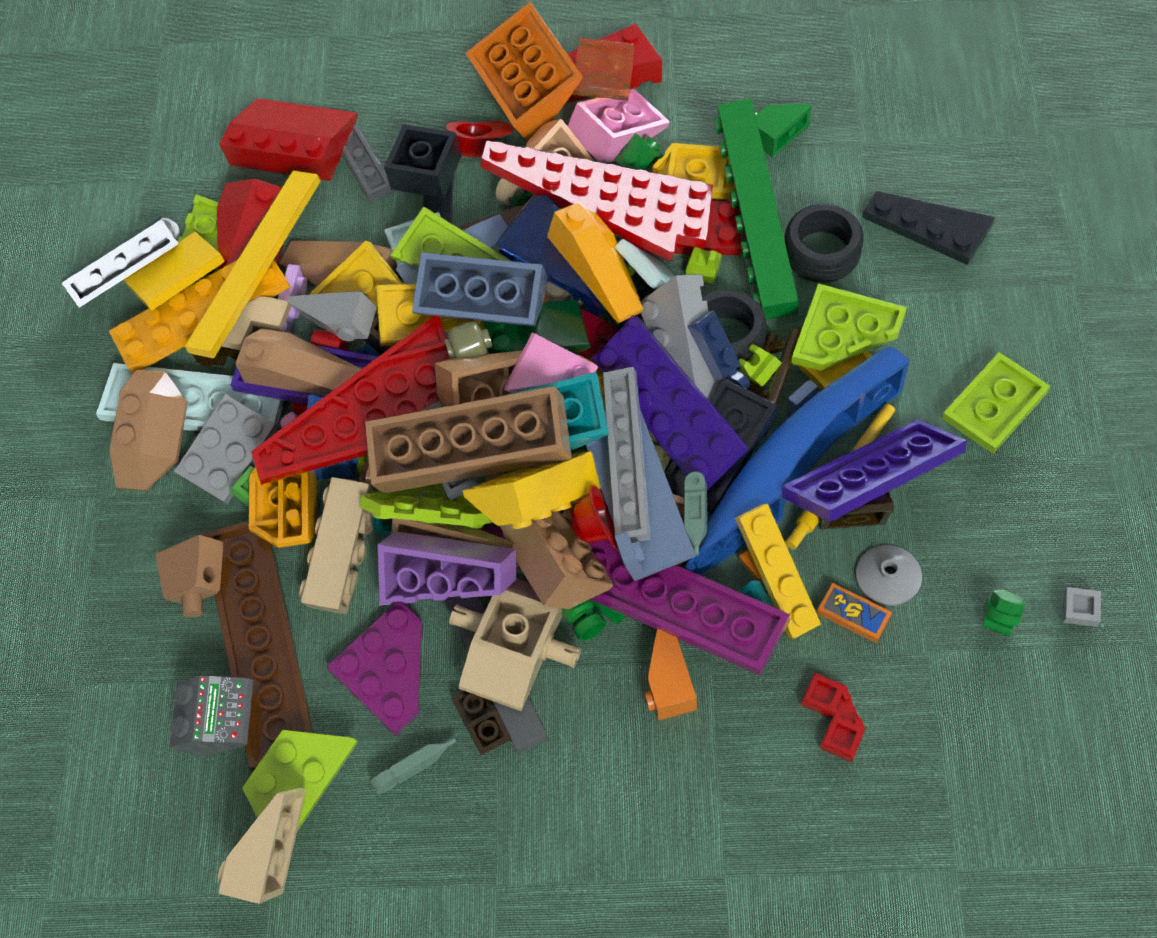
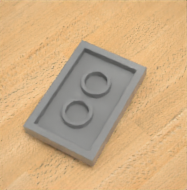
[174,394,278,504]

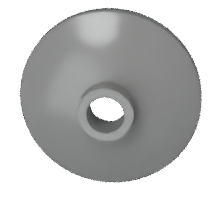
[856,545,922,606]

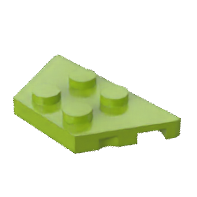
[242,730,358,832]

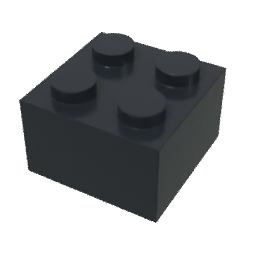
[384,124,462,198]

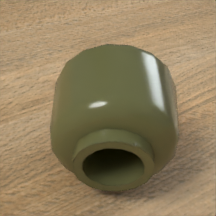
[444,322,492,359]

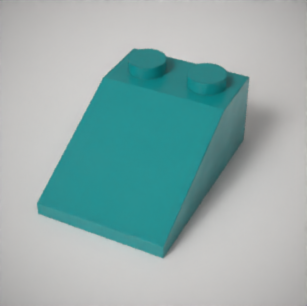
[508,372,609,451]

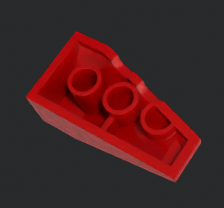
[217,179,282,270]

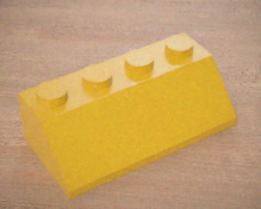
[462,451,601,529]

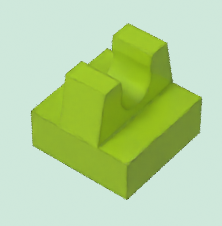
[686,247,722,284]
[739,344,782,387]

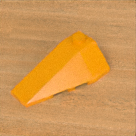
[547,202,643,323]

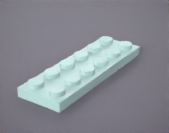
[96,363,285,435]

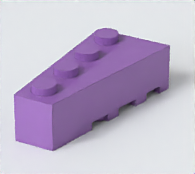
[378,531,516,606]

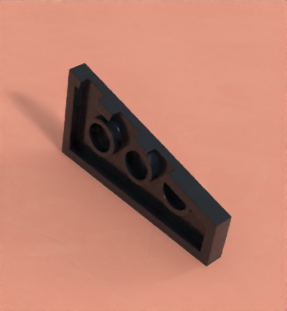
[862,191,995,265]

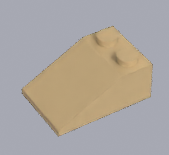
[218,788,306,904]

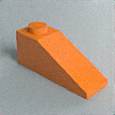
[644,628,697,721]

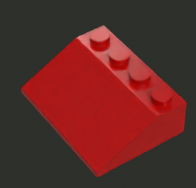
[219,98,358,181]

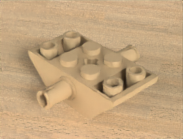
[449,578,581,712]

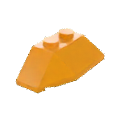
[249,468,318,548]

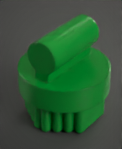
[982,589,1026,637]

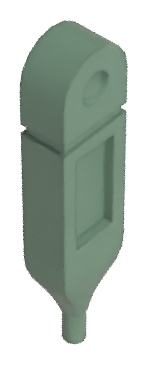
[684,472,707,556]
[371,737,457,795]

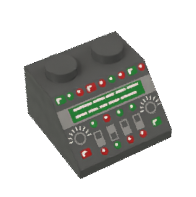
[169,676,253,758]

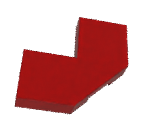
[801,672,866,762]

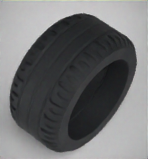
[785,204,864,283]
[702,290,766,370]

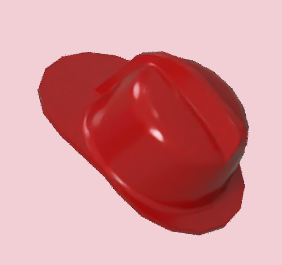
[446,121,514,158]
[571,485,620,553]

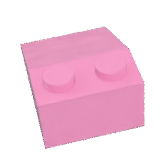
[568,89,670,164]

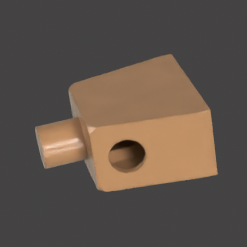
[156,535,223,618]

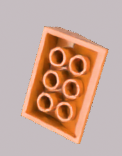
[465,2,583,142]

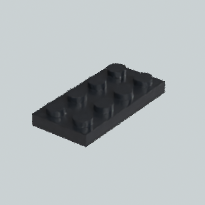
[665,378,779,515]

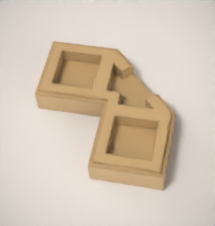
[221,296,291,350]

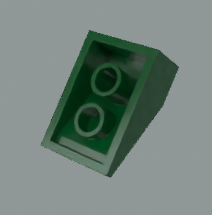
[483,300,591,354]

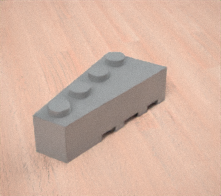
[641,274,721,401]

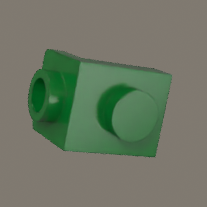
[615,133,664,170]

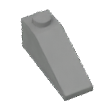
[286,291,377,341]

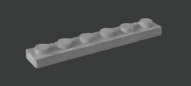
[603,367,651,543]

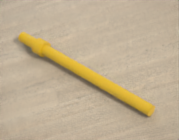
[785,404,895,550]

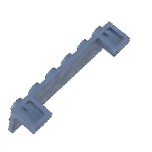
[586,410,695,581]

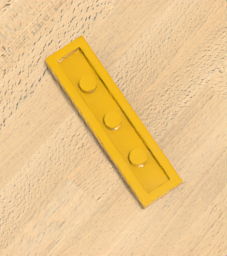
[735,504,821,639]

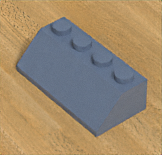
[412,252,547,326]

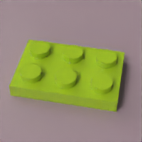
[942,352,1051,454]

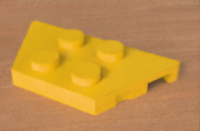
[652,143,734,200]

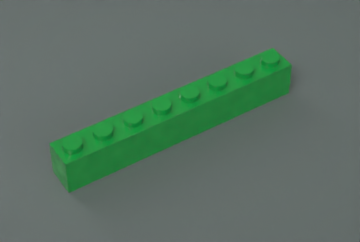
[713,98,798,320]

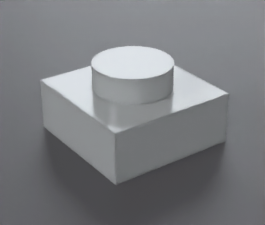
[1063,587,1101,627]

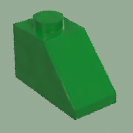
[755,103,812,157]

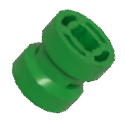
[562,599,607,642]

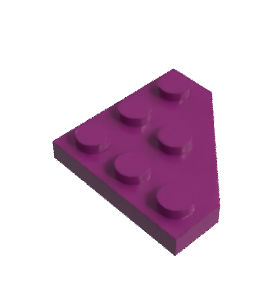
[327,601,423,736]

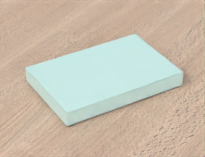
[615,239,675,290]

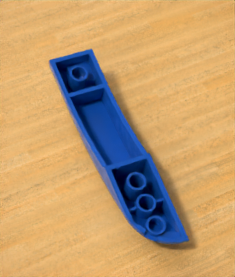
[684,346,910,576]

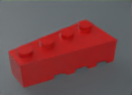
[566,24,662,103]

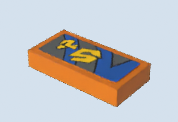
[817,583,892,643]

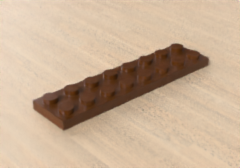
[203,521,314,772]

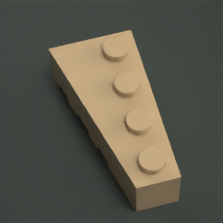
[299,477,376,615]

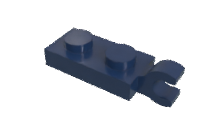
[687,310,750,389]

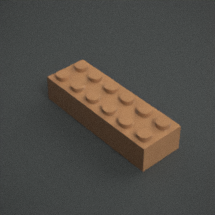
[365,386,572,493]

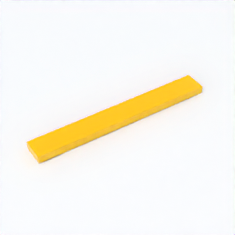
[184,171,321,358]

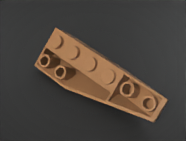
[485,470,614,609]

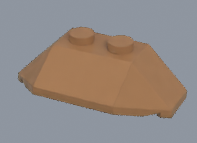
[110,370,188,491]

